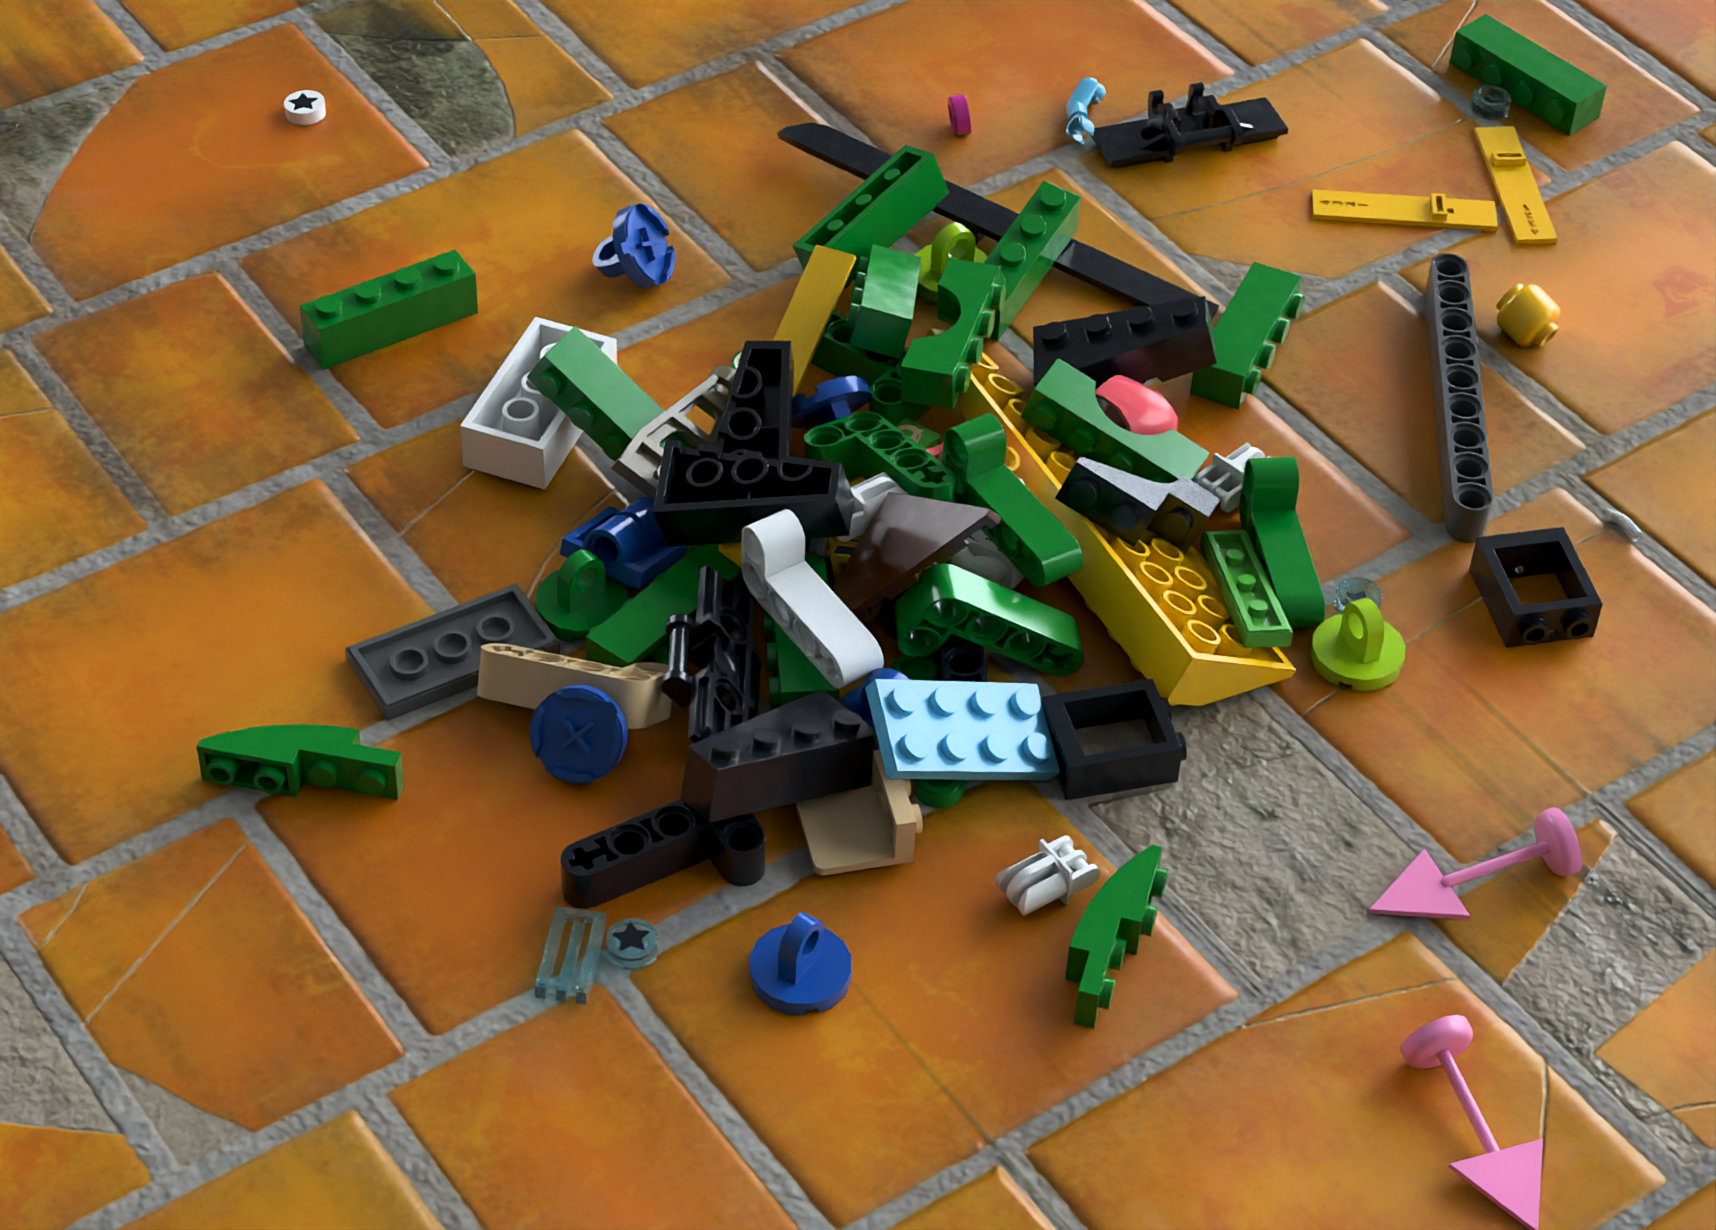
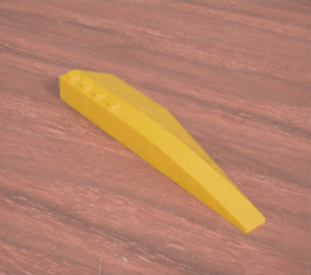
[926,328,1296,706]

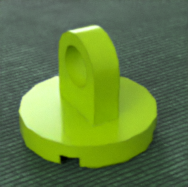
[915,222,988,304]
[1310,598,1406,692]

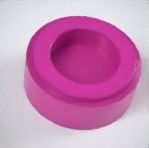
[947,94,971,136]

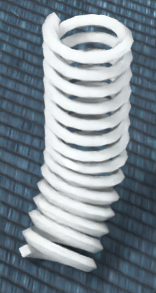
[1605,508,1642,541]

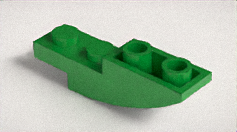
[197,724,404,800]
[1065,845,1168,1028]

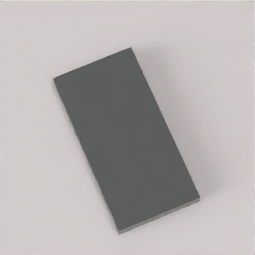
[345,584,560,721]

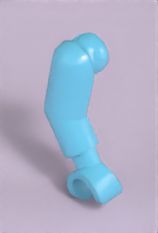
[1065,77,1106,145]

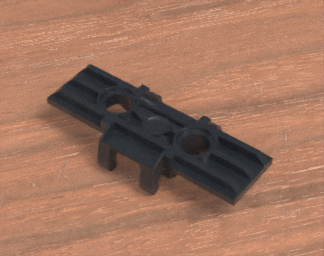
[1090,82,1288,168]
[661,566,761,743]

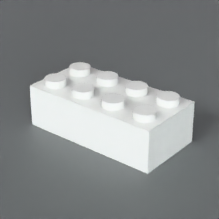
[460,317,617,490]

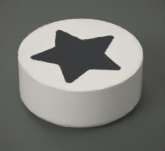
[284,90,326,125]

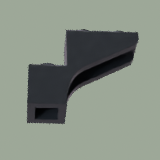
[1055,457,1221,553]

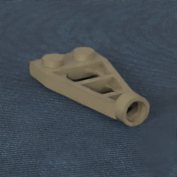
[611,365,736,499]

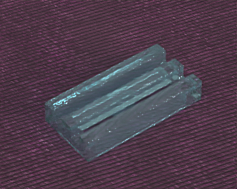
[535,906,607,1004]

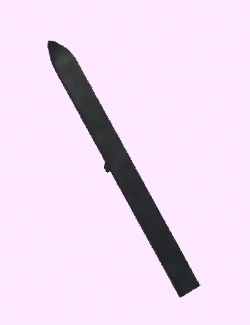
[777,122,1219,319]

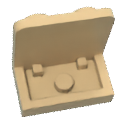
[796,750,923,875]

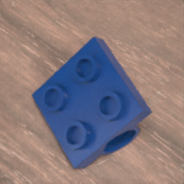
[560,497,688,589]

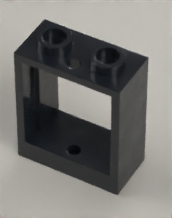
[1469,527,1603,648]
[1041,679,1187,801]

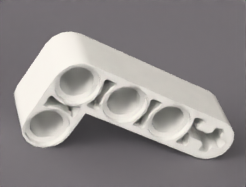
[741,509,884,689]

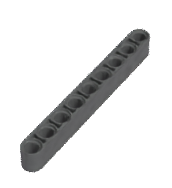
[1424,253,1494,543]

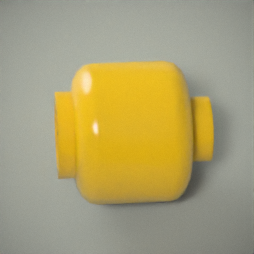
[1496,284,1560,347]

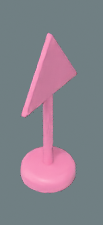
[1369,807,1582,920]
[1400,1015,1543,1230]

